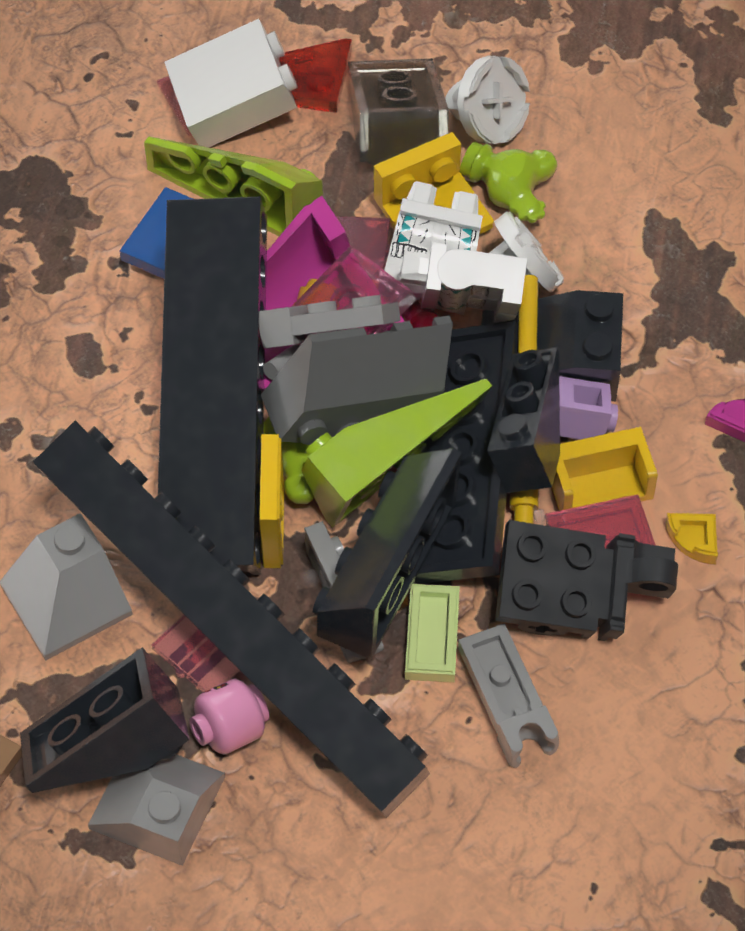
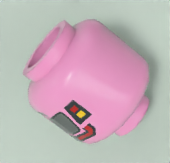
[190,679,269,755]

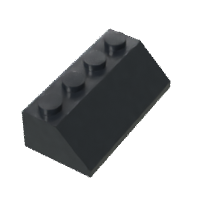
[312,449,462,660]

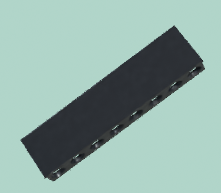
[158,197,268,575]

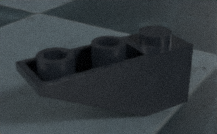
[487,347,560,493]

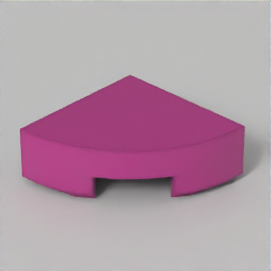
[705,399,745,442]

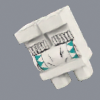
[379,181,483,315]
[397,242,527,323]

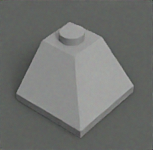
[0,513,133,661]
[88,754,225,866]

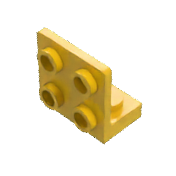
[374,132,494,234]

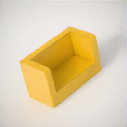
[551,427,658,519]

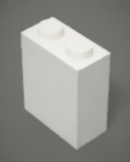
[164,19,298,148]

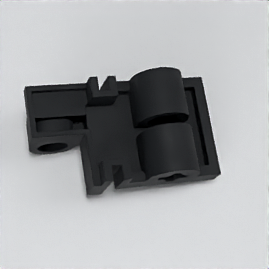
[495,520,678,641]

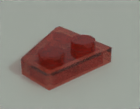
[279,38,352,113]

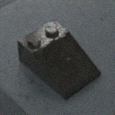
[348,58,449,165]

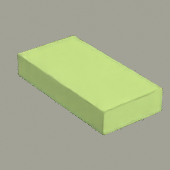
[405,584,460,682]

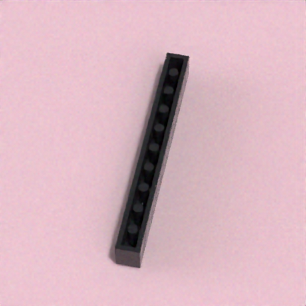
[33,420,430,817]

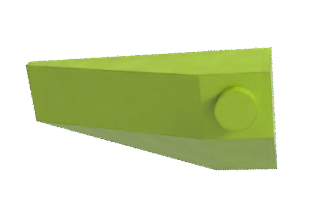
[144,136,323,236]
[302,379,492,528]

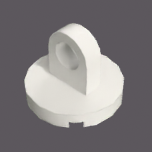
[445,55,530,144]
[490,211,564,292]

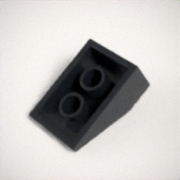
[481,290,624,402]
[20,647,190,793]

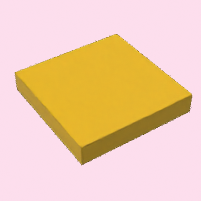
[260,434,285,568]

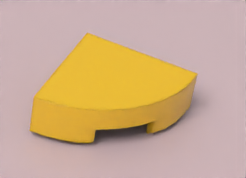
[666,513,718,565]

